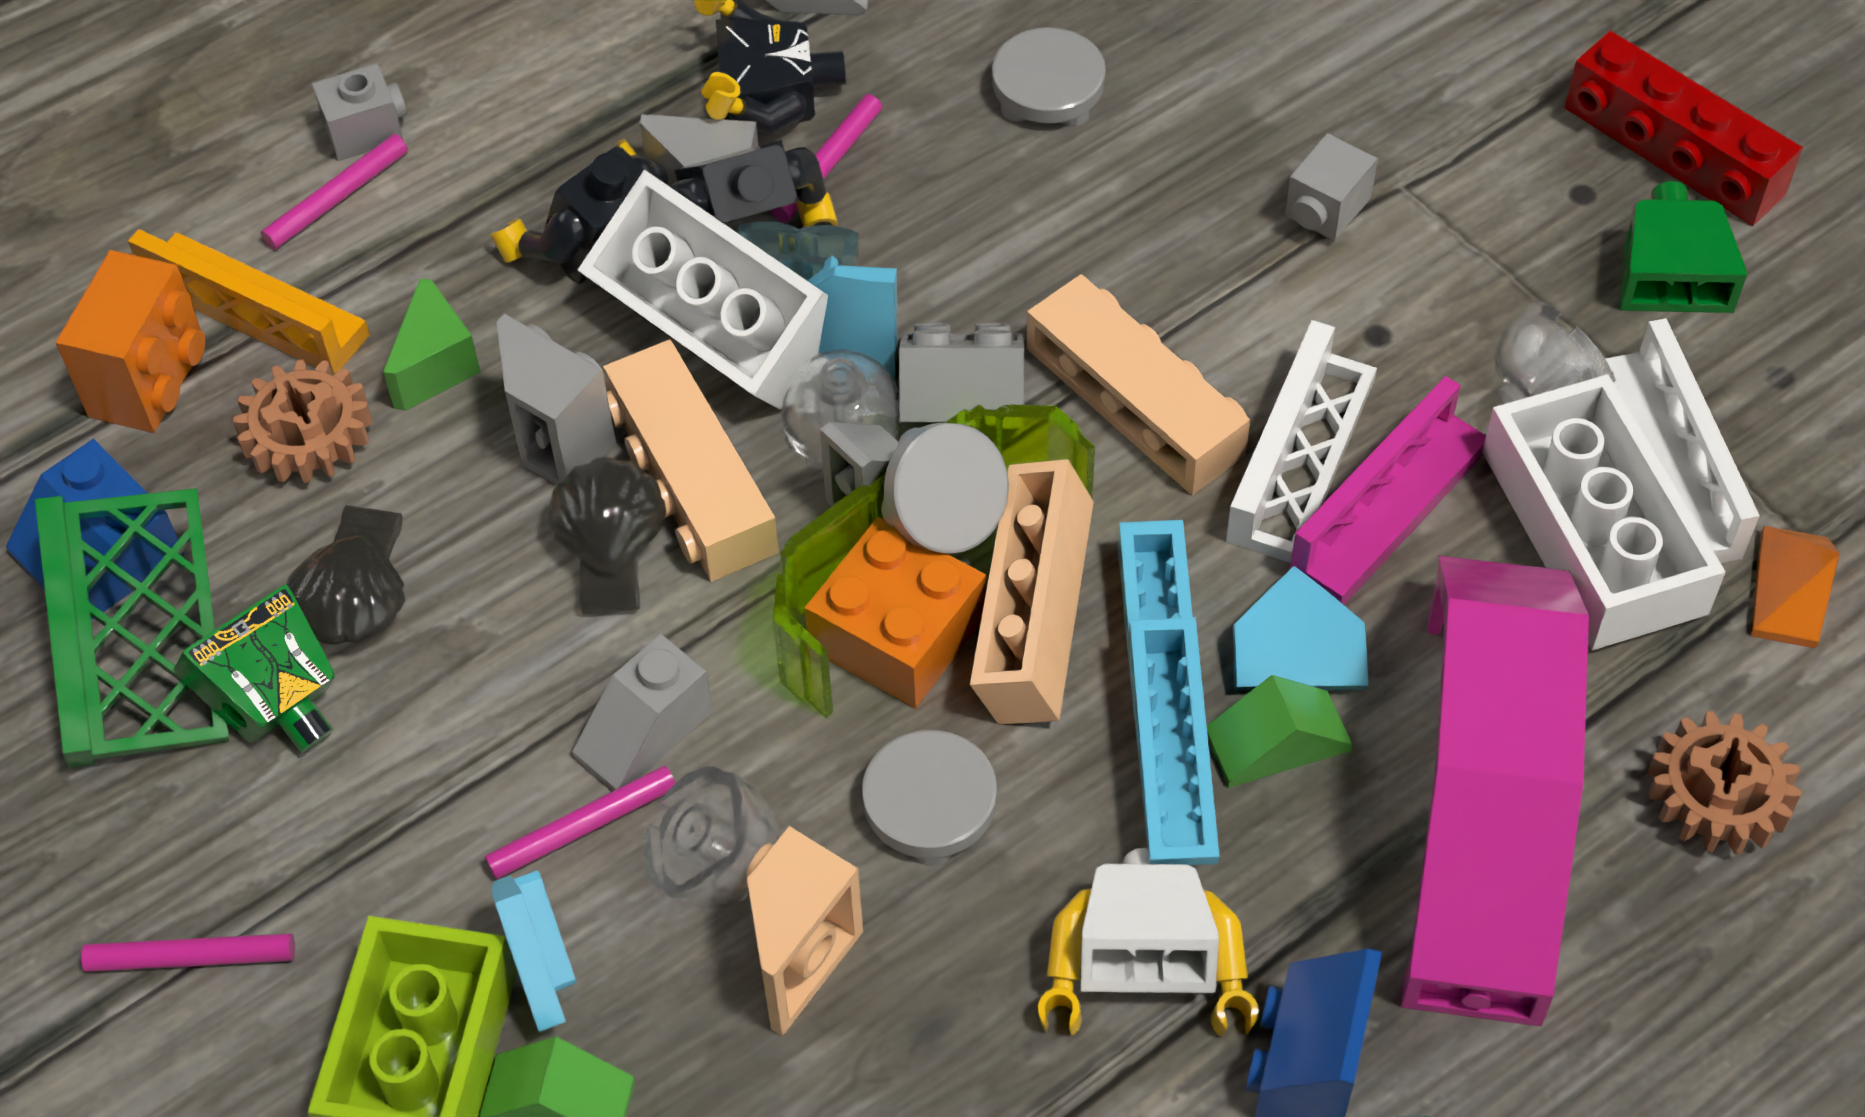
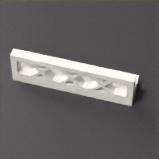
[1595,318,1760,563]
[1226,320,1377,563]

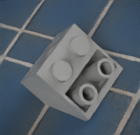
[496,314,616,493]
[899,323,1024,422]

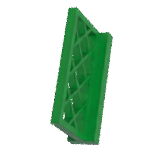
[35,488,229,768]

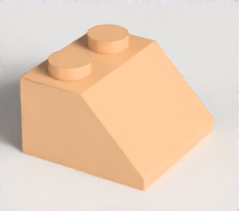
[746,826,863,1036]

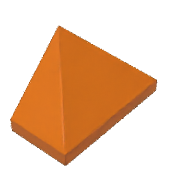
[1750,525,1840,649]

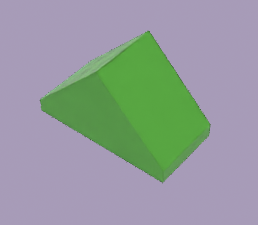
[383,278,481,411]
[1207,675,1353,788]
[479,1036,635,1117]

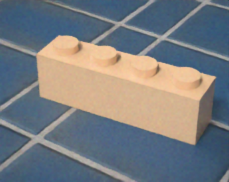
[1026,274,1250,496]
[603,339,779,582]
[970,459,1094,724]

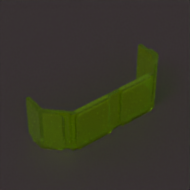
[773,404,1095,718]

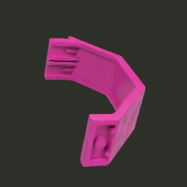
[1401,555,1589,1027]

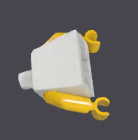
[1038,848,1259,1037]

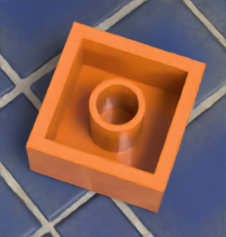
[55,250,206,433]
[804,517,986,709]

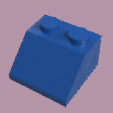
[6,438,185,620]
[1246,949,1382,1117]

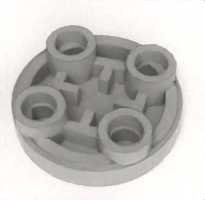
[992,27,1105,127]
[881,423,1009,554]
[862,730,997,866]

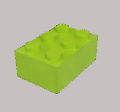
[307,916,517,1117]

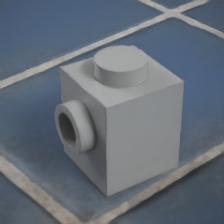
[312,63,407,161]
[1285,133,1378,241]

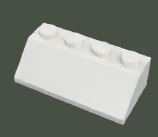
[578,170,828,411]

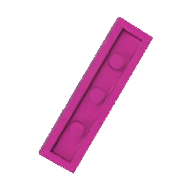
[1289,376,1486,605]

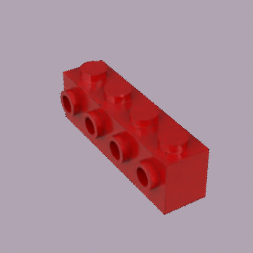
[1564,30,1803,226]

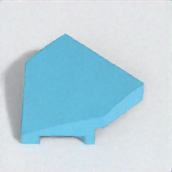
[808,256,897,381]
[1233,566,1368,691]
[492,870,576,1032]

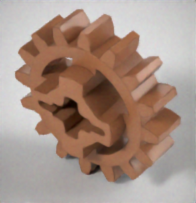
[233,359,373,483]
[1647,711,1802,855]

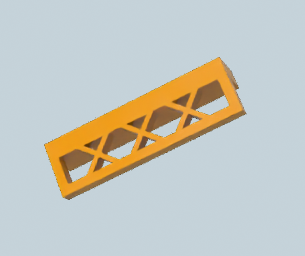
[128,229,370,375]

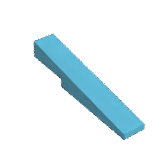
[1117,520,1220,865]

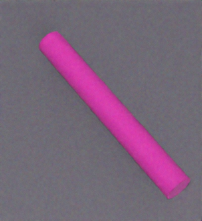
[770,94,882,223]
[260,134,408,250]
[484,765,677,880]
[81,933,295,972]

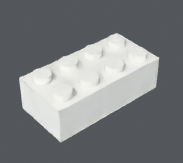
[1482,374,1726,650]

